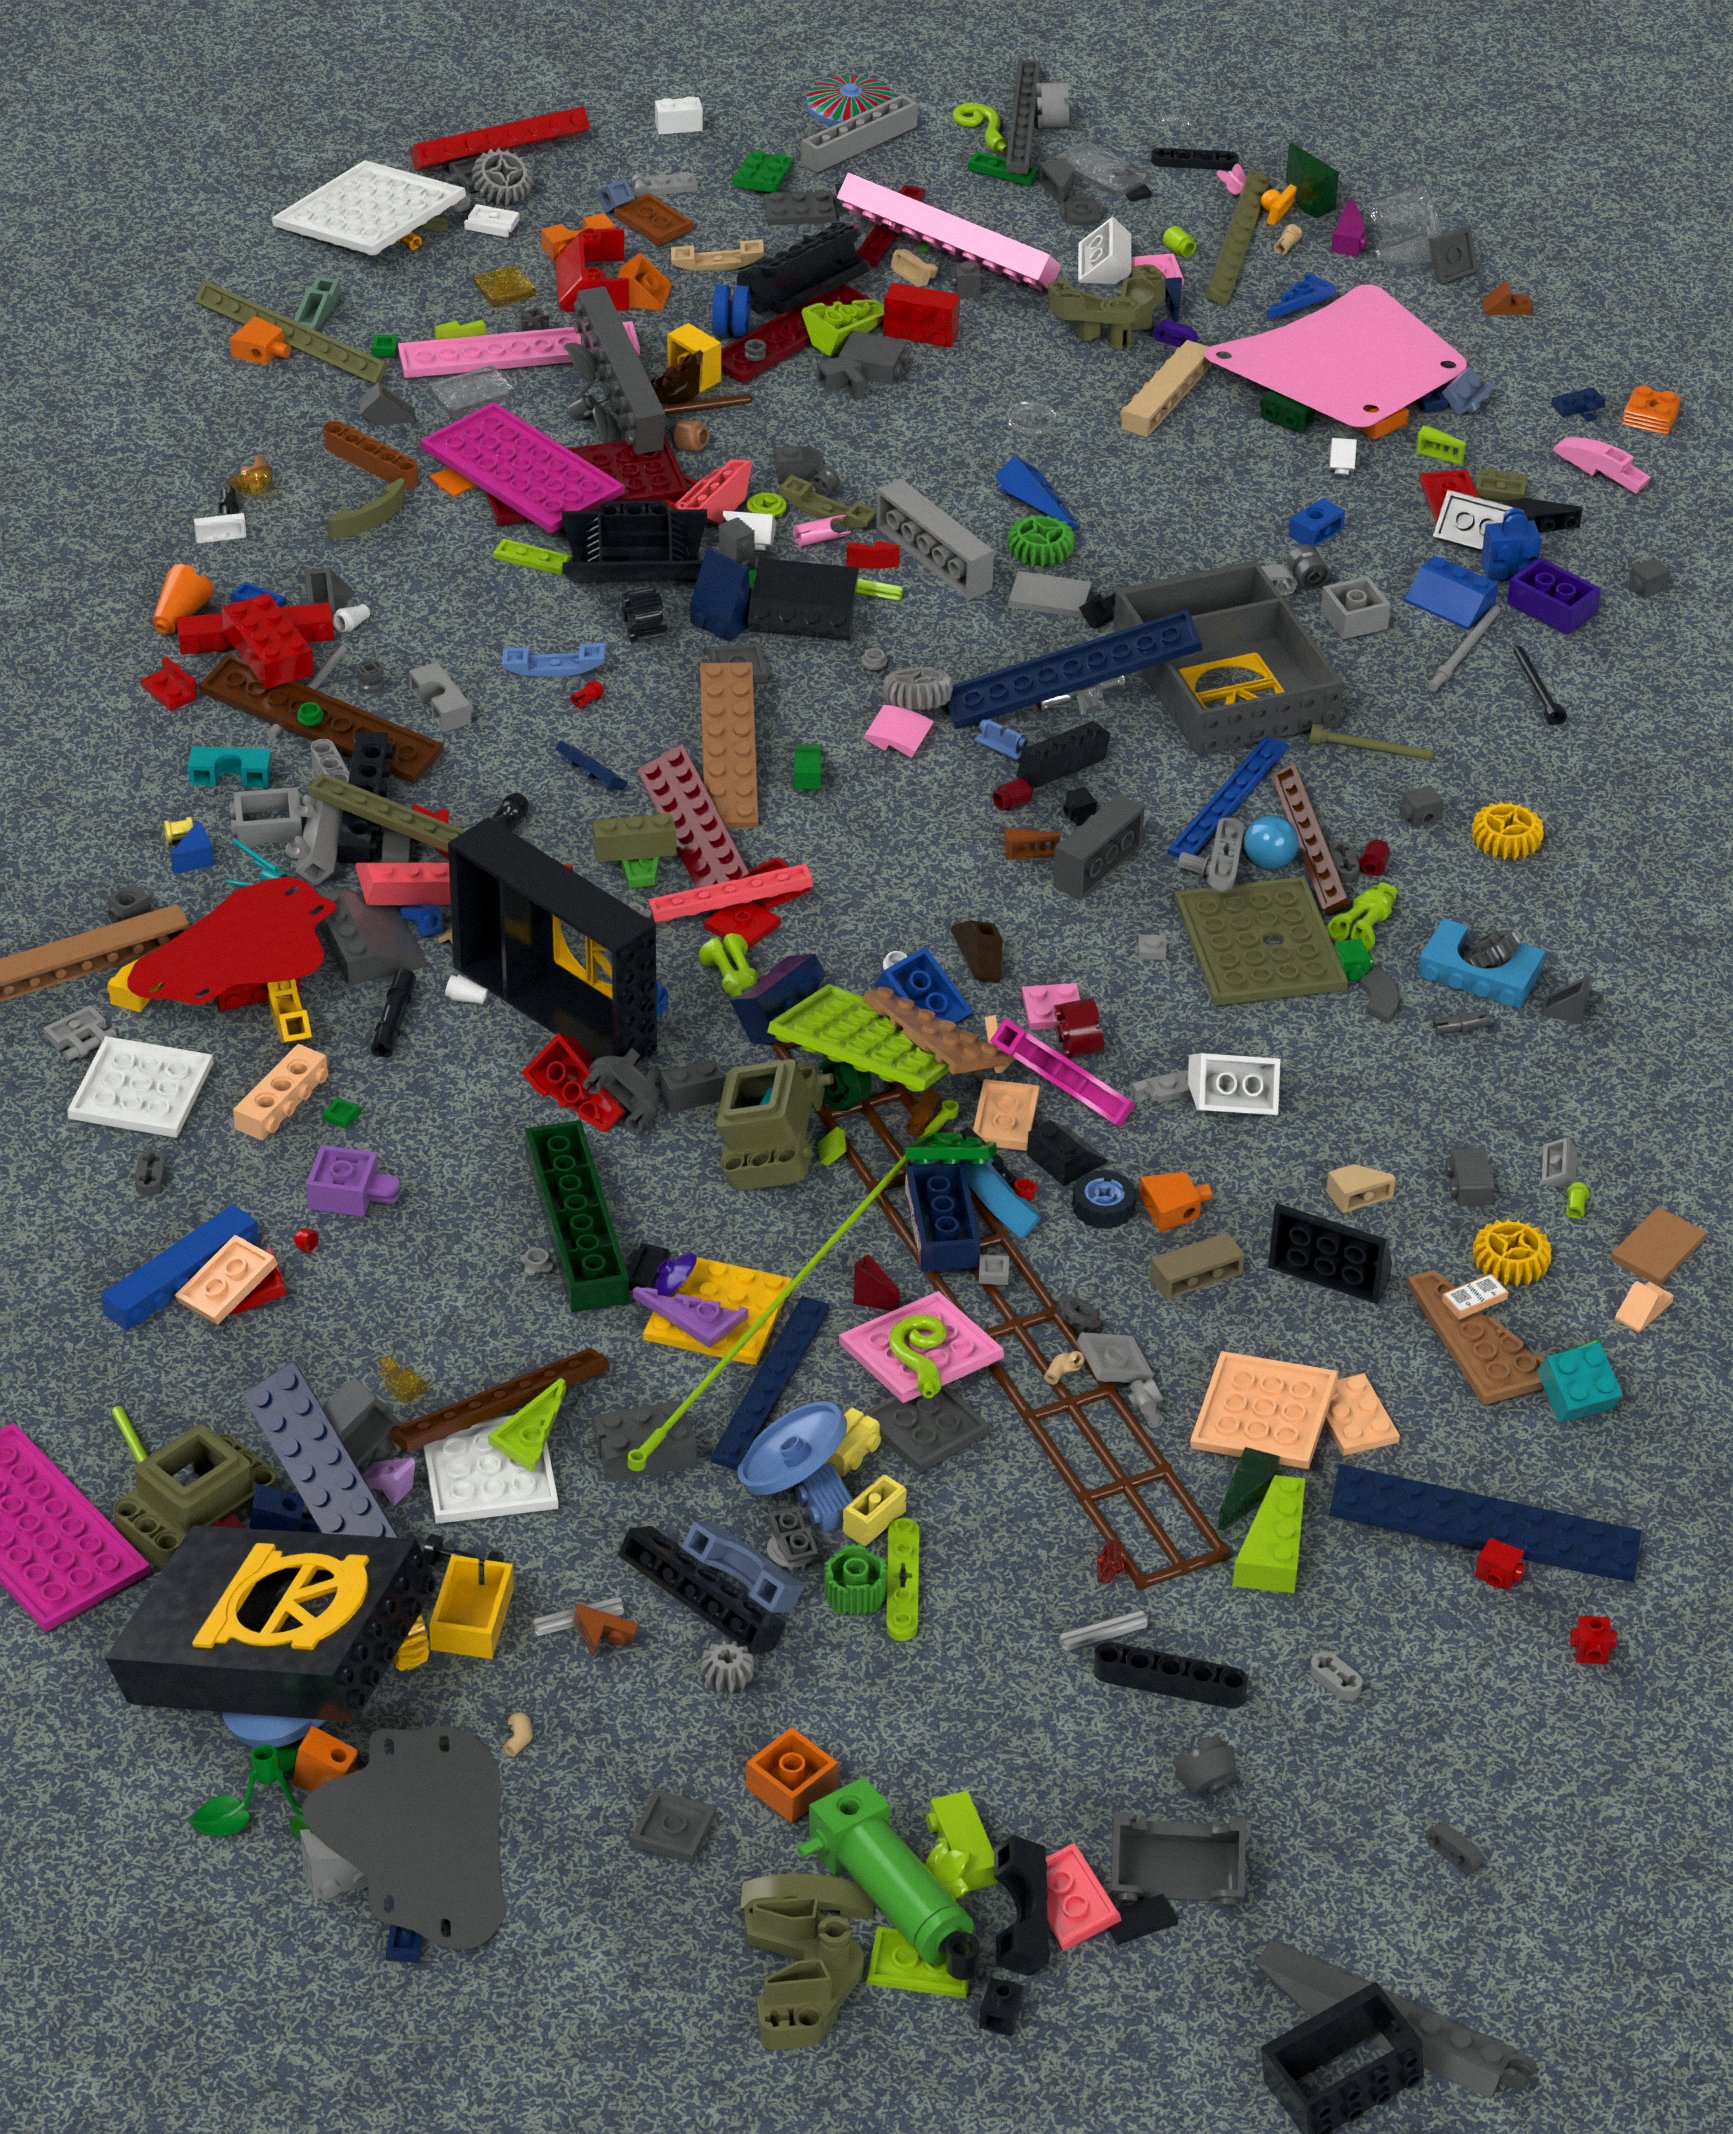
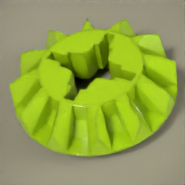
[747,493,786,518]

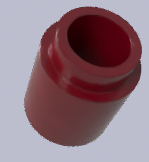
[992,778,1033,811]
[1359,839,1390,876]

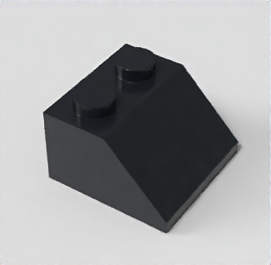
[1027,1120,1107,1186]

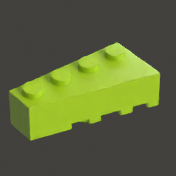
[1232,1475,1305,1593]

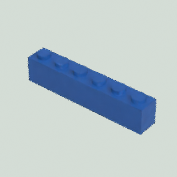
[101,1204,259,1331]

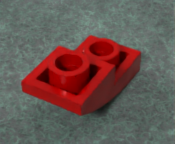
[846,541,900,569]

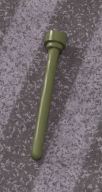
[1309,723,1434,760]

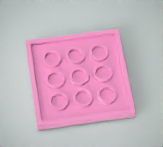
[839,1291,1004,1403]

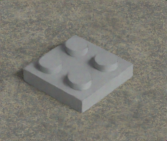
[1077,1332,1154,1383]

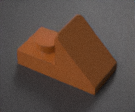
[1482,281,1532,315]
[573,1604,638,1657]

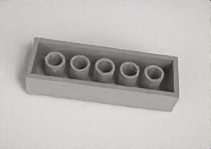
[876,479,994,600]

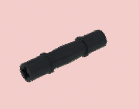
[371,969,416,1058]

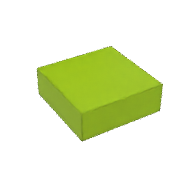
[818,1127,846,1165]

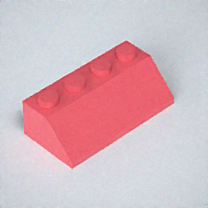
[355,863,451,905]

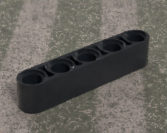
[1093,1642,1248,1709]

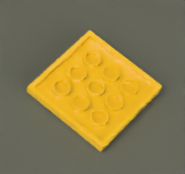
[643,1253,792,1365]

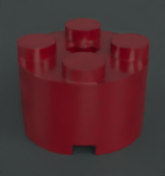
[1053,998,1104,1059]

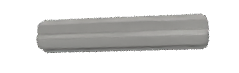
[532,1597,624,1636]
[1059,1610,1148,1651]

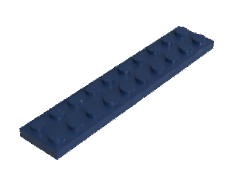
[947,609,1203,729]
[1329,1464,1642,1582]

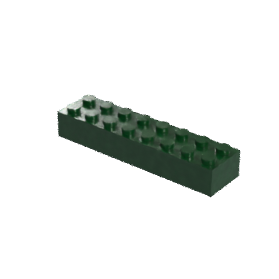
[525,1120,629,1312]

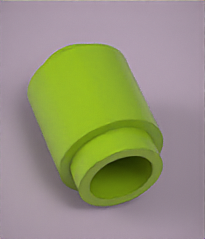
[1163,226,1196,257]

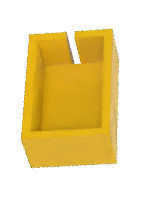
[429,1555,514,1659]

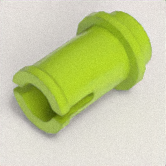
[1566,1182,1590,1219]

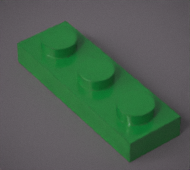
[968,151,1039,186]

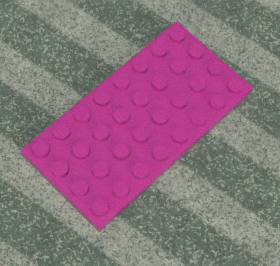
[420,402,625,533]
[0,1422,151,1633]

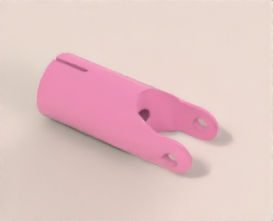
[793,515,851,547]

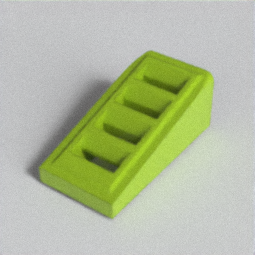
[1416,425,1466,464]

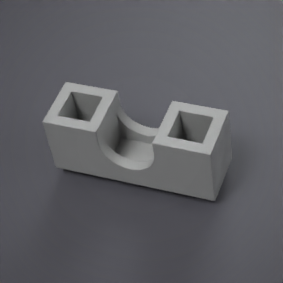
[409,662,473,732]

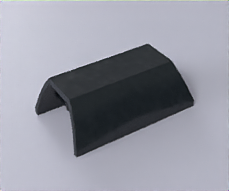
[562,501,707,583]

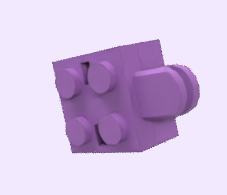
[306,1145,400,1217]

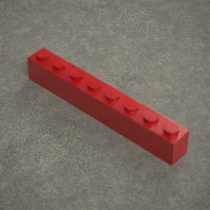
[410,106,590,171]

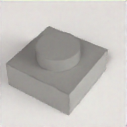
[1138,934,1166,960]
[979,1255,1009,1285]

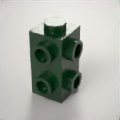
[1259,389,1315,433]

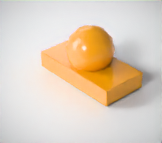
[1261,184,1298,225]

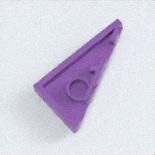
[633,1287,748,1348]

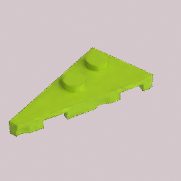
[488,1378,567,1473]

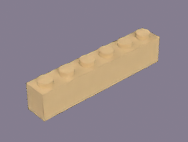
[1120,340,1212,437]

